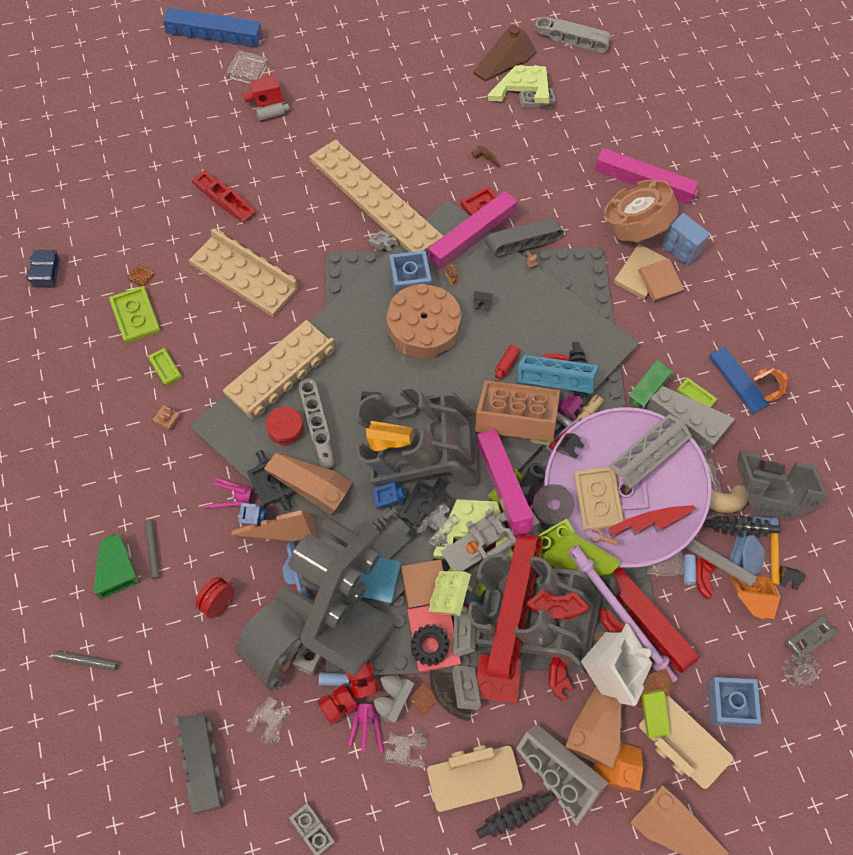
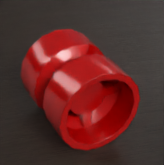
[345,660,379,699]
[317,684,358,725]

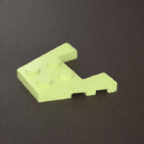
[488,65,550,103]
[434,499,513,560]

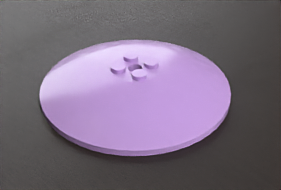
[545,407,712,568]

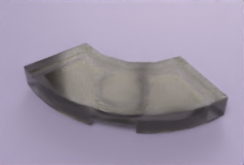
[430,671,471,721]

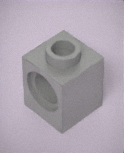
[293,647,323,677]

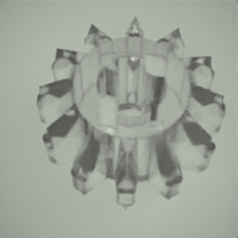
[783,652,822,690]

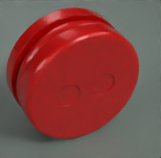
[266,407,304,445]
[195,577,235,619]

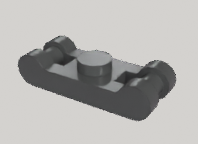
[784,614,839,661]

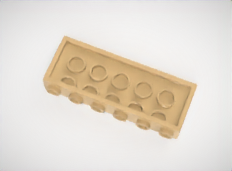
[189,229,298,318]
[223,320,335,420]

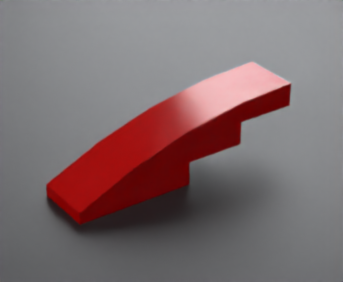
[192,169,256,223]
[608,505,696,539]

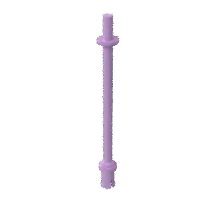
[567,545,678,683]

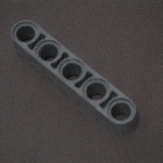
[485,218,564,256]

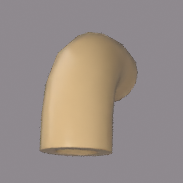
[709,485,749,513]

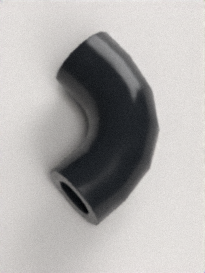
[519,463,546,505]

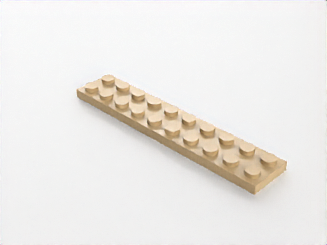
[309,140,444,253]

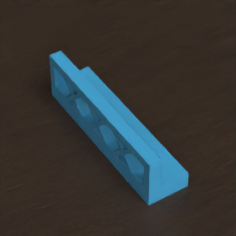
[518,355,598,394]

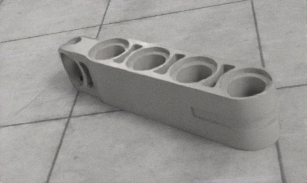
[535,17,611,53]
[299,379,335,469]

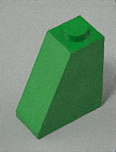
[629,360,673,409]
[94,534,140,600]

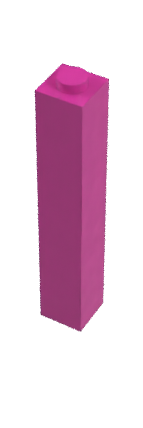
[594,148,699,205]
[428,191,517,269]
[477,429,533,536]

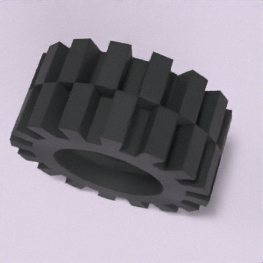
[411,624,450,666]

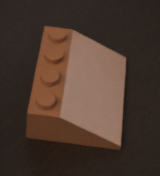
[475,380,560,442]

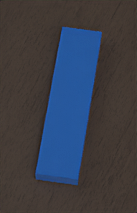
[709,347,769,415]

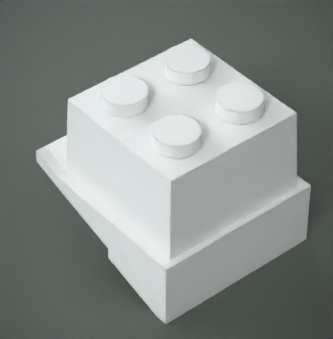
[581,624,652,706]

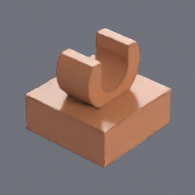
[153,405,181,431]

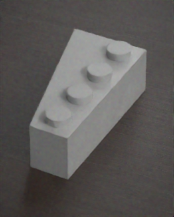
[646,386,735,454]
[516,724,608,826]

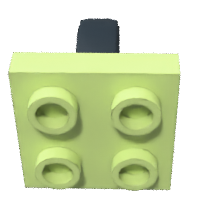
[428,571,483,616]

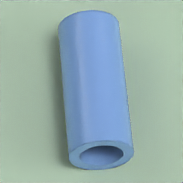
[683,554,696,585]
[319,672,350,687]

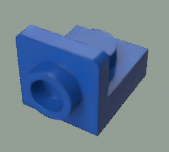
[373,482,407,509]

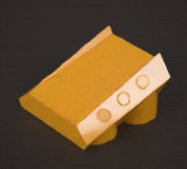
[366,421,415,451]

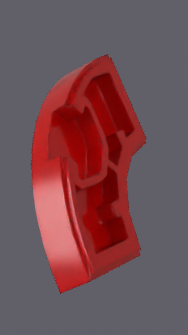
[527,590,589,620]

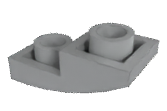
[519,88,556,108]
[289,802,335,855]

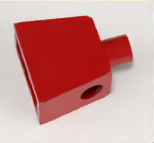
[242,74,284,107]

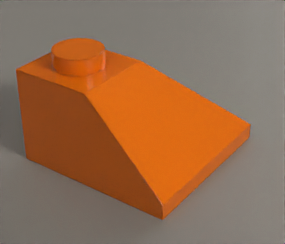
[729,574,780,619]
[593,743,643,793]

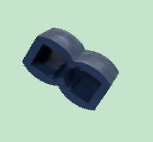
[26,250,60,287]

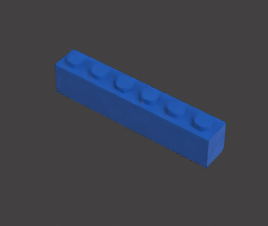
[163,7,262,47]

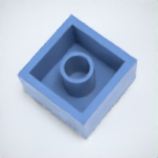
[661,213,710,266]
[389,250,432,295]
[707,677,761,728]

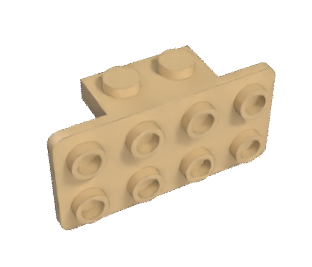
[639,696,733,789]
[427,745,522,812]

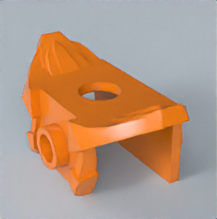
[754,368,788,402]

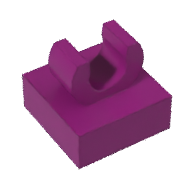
[557,396,583,419]

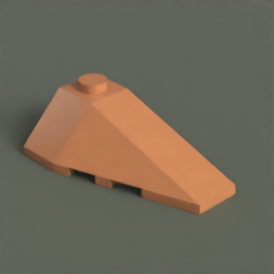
[264,453,352,515]
[231,510,319,543]
[565,687,623,769]
[629,785,729,855]

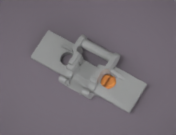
[440,509,540,572]

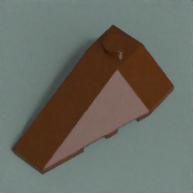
[473,24,536,82]

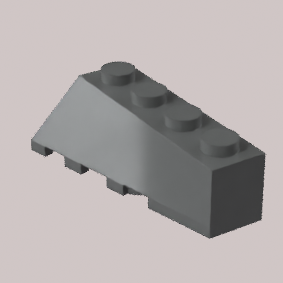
[173,715,225,815]

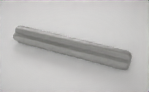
[685,539,757,586]

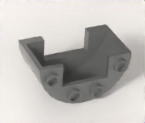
[737,450,828,519]
[236,598,306,692]

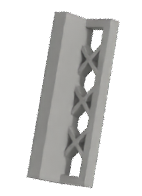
[609,414,692,489]

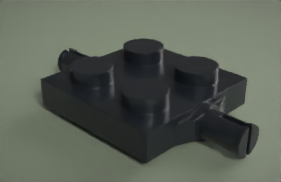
[247,450,295,511]
[399,478,453,539]

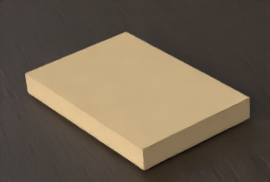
[613,244,668,299]
[574,467,624,531]

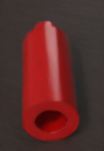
[494,345,521,380]

